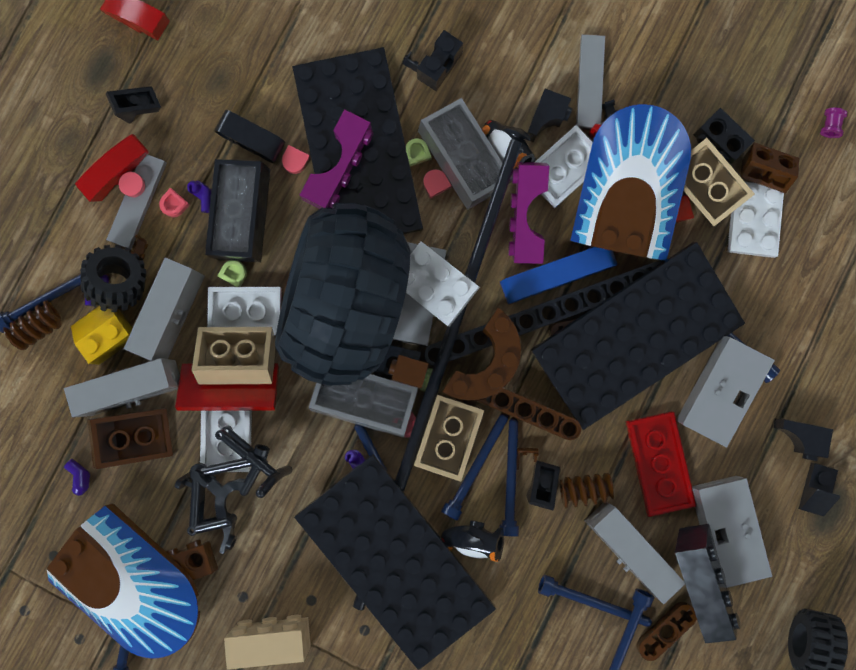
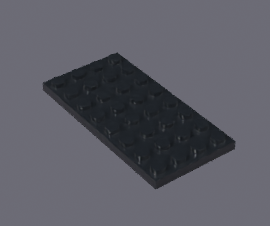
[292,47,423,234]
[530,242,745,430]
[294,454,496,670]

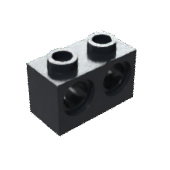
[693,108,755,164]

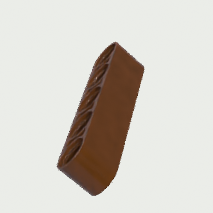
[475,388,581,440]

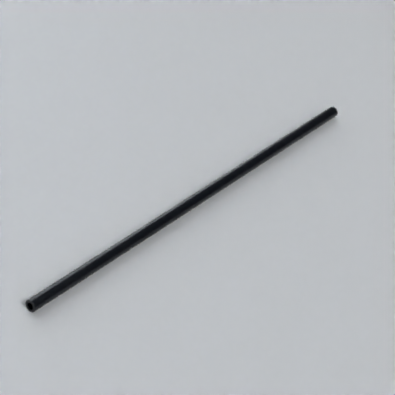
[353,139,522,610]

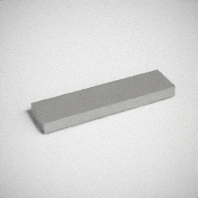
[576,34,605,130]
[106,154,167,249]

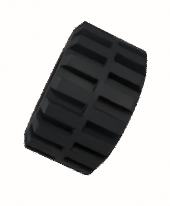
[80,245,146,312]
[788,608,848,670]

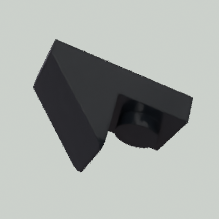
[106,86,161,124]
[526,460,560,511]
[798,463,840,516]

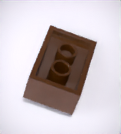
[87,408,173,469]

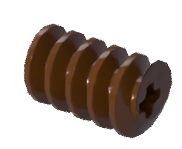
[3,300,62,350]
[560,473,614,508]

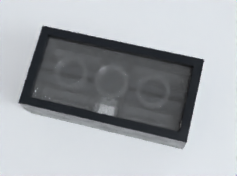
[205,159,271,263]

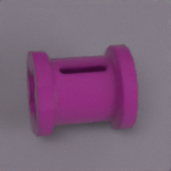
[820,107,848,138]

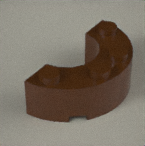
[442,308,521,400]

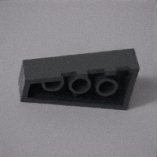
[675,524,741,643]

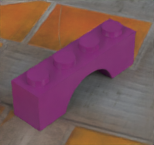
[300,109,373,209]
[508,162,549,264]

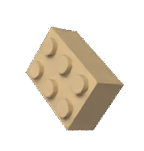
[683,138,755,226]
[192,327,276,384]
[414,395,484,482]
[224,615,311,670]

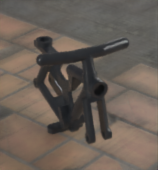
[175,425,293,554]

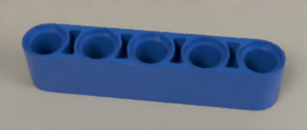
[500,247,618,304]

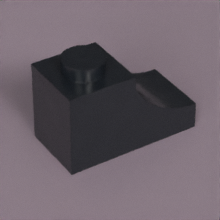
[527,88,572,142]
[773,419,833,461]

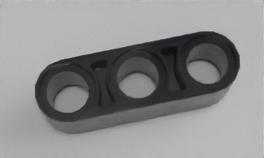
[214,110,286,163]

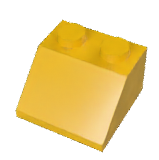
[71,306,133,365]

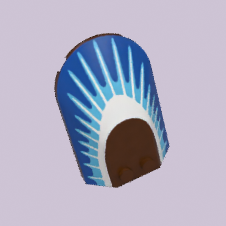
[570,104,691,260]
[47,504,200,658]

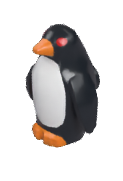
[482,120,536,169]
[441,520,504,562]

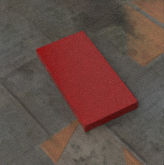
[175,363,279,411]
[625,411,697,517]

